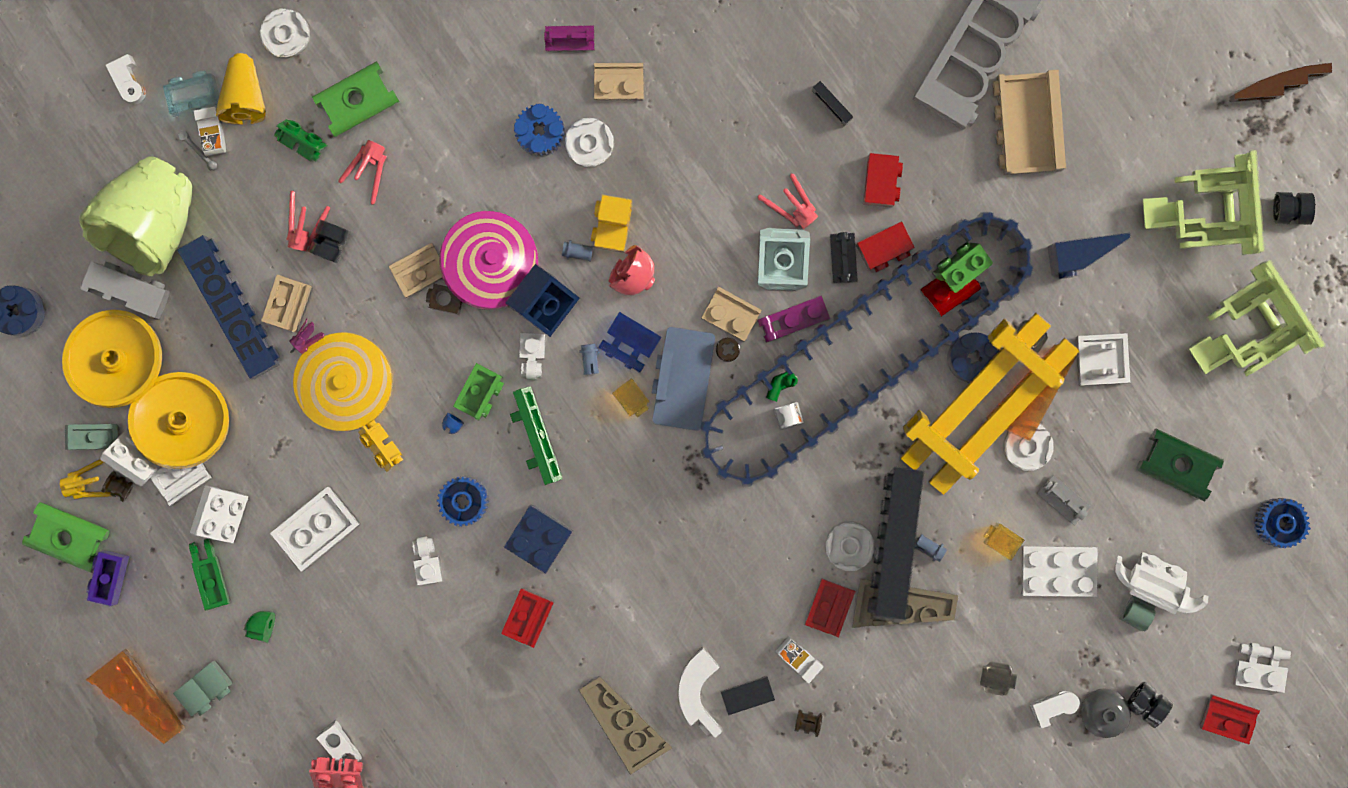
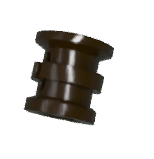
[716,338,740,362]
[101,470,135,502]
[794,709,823,737]

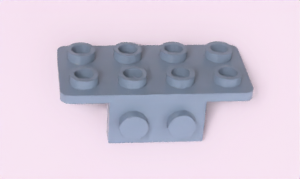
[652,327,715,431]

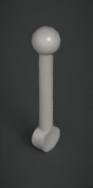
[178,131,217,170]

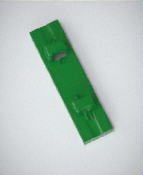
[510,386,563,485]

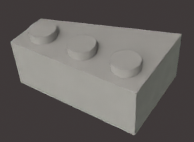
[80,261,171,319]

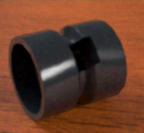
[1273,192,1315,225]
[307,220,350,263]
[1127,682,1173,728]

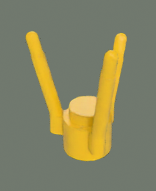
[60,459,113,500]

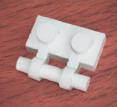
[1233,642,1291,693]

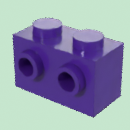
[86,550,129,606]

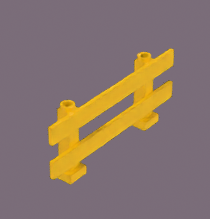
[900,313,1079,495]

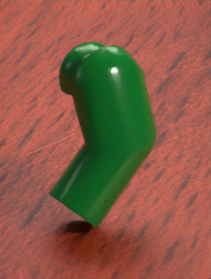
[766,372,798,402]

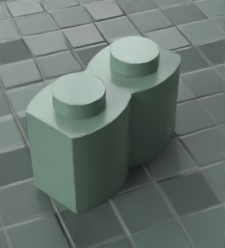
[173,661,233,717]

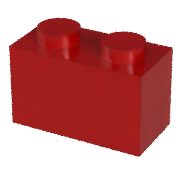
[863,153,903,207]
[856,221,915,272]

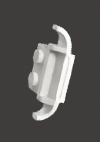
[1115,552,1208,614]

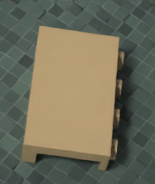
[993,70,1066,175]

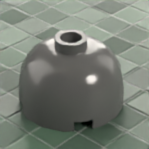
[1080,688,1131,738]

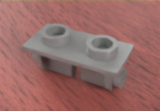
[1037,475,1090,526]

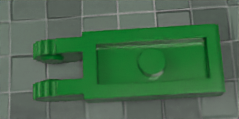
[189,538,230,611]

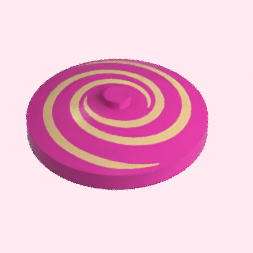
[439,211,538,310]

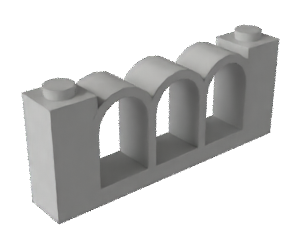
[913,0,1041,130]

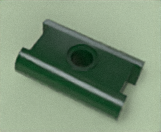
[1137,428,1224,502]

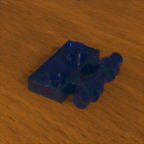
[598,312,662,373]

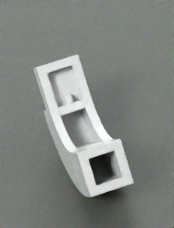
[679,647,722,738]

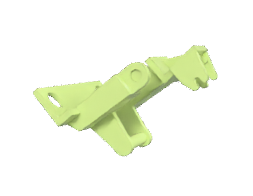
[1142,150,1264,255]
[1189,260,1325,376]

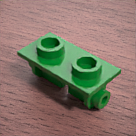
[274,119,327,162]

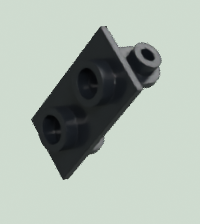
[830,232,858,283]

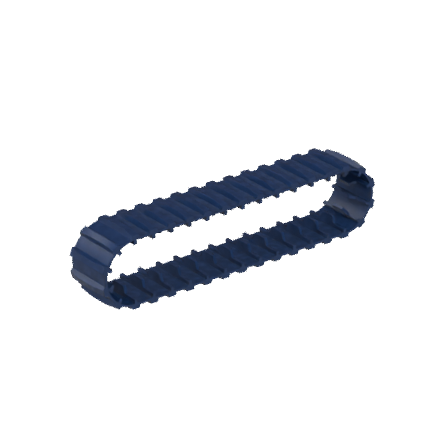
[700,212,1033,487]

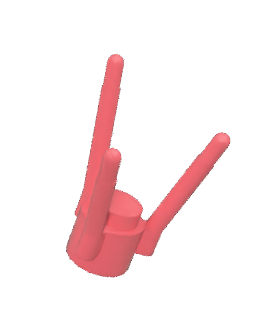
[338,140,387,205]
[758,174,818,229]
[286,191,330,252]

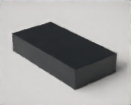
[812,81,853,126]
[721,676,775,715]

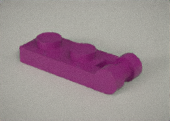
[757,296,830,343]

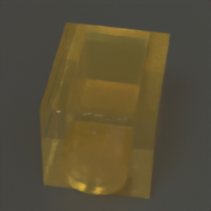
[612,378,650,418]
[983,523,1025,560]

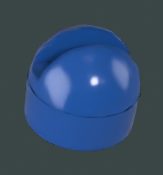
[442,413,464,434]

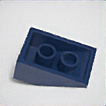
[1048,233,1130,279]

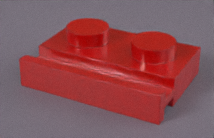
[920,278,982,317]
[804,578,856,638]
[501,588,554,648]
[1200,694,1260,745]

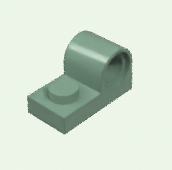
[65,424,118,450]
[1119,595,1156,632]

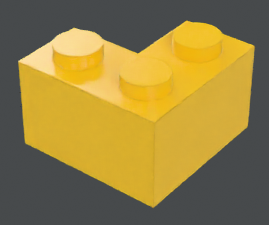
[591,195,632,253]

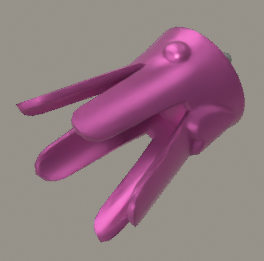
[289,318,324,354]

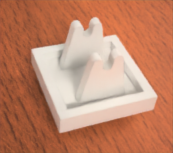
[1077,333,1130,386]
[100,428,161,487]
[190,485,248,543]

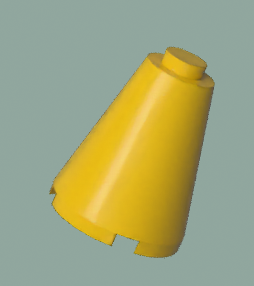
[216,53,266,125]

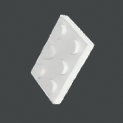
[270,486,360,572]
[1022,546,1098,597]

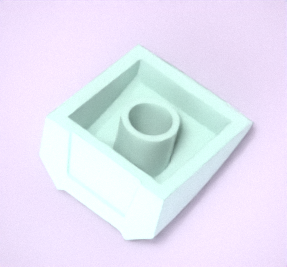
[758,228,810,291]

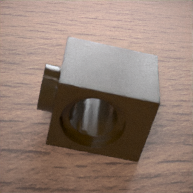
[426,284,462,315]

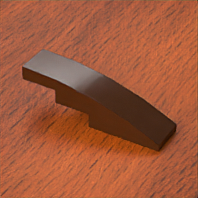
[1229,63,1332,102]

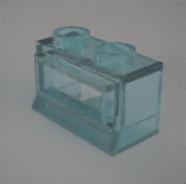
[163,71,219,117]

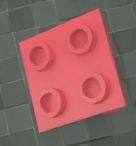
[309,757,364,788]

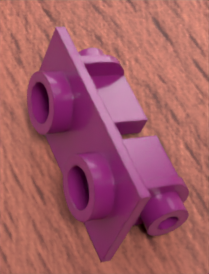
[544,26,594,51]

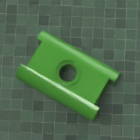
[312,61,399,137]
[22,502,109,573]

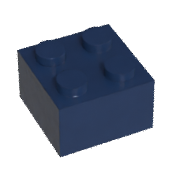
[506,264,580,337]
[504,505,573,574]

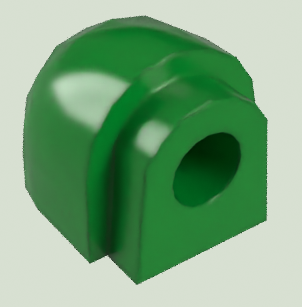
[244,611,275,643]

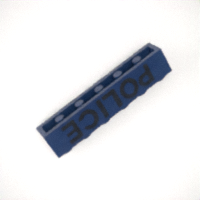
[177,235,280,379]

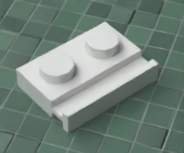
[150,463,212,506]

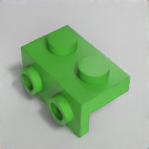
[933,242,993,293]
[453,363,504,420]

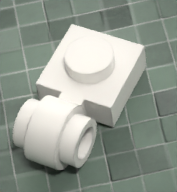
[519,333,545,380]
[412,536,443,585]

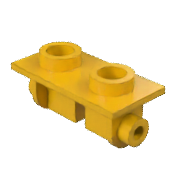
[358,420,403,472]

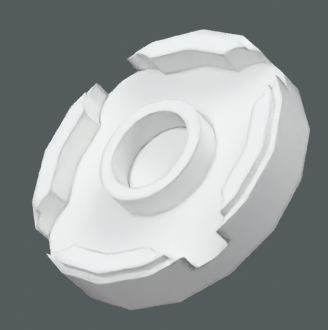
[260,8,310,58]
[565,118,614,167]
[1004,422,1053,471]
[825,522,875,571]

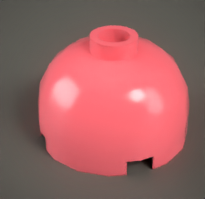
[608,245,655,296]

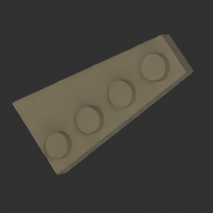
[852,578,958,628]
[578,677,672,774]

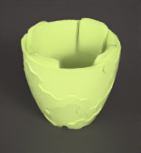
[79,156,192,276]

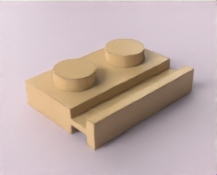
[594,63,644,100]
[388,243,443,298]
[261,275,312,333]
[702,287,762,342]

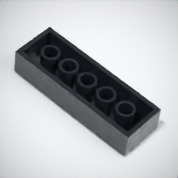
[867,467,924,623]

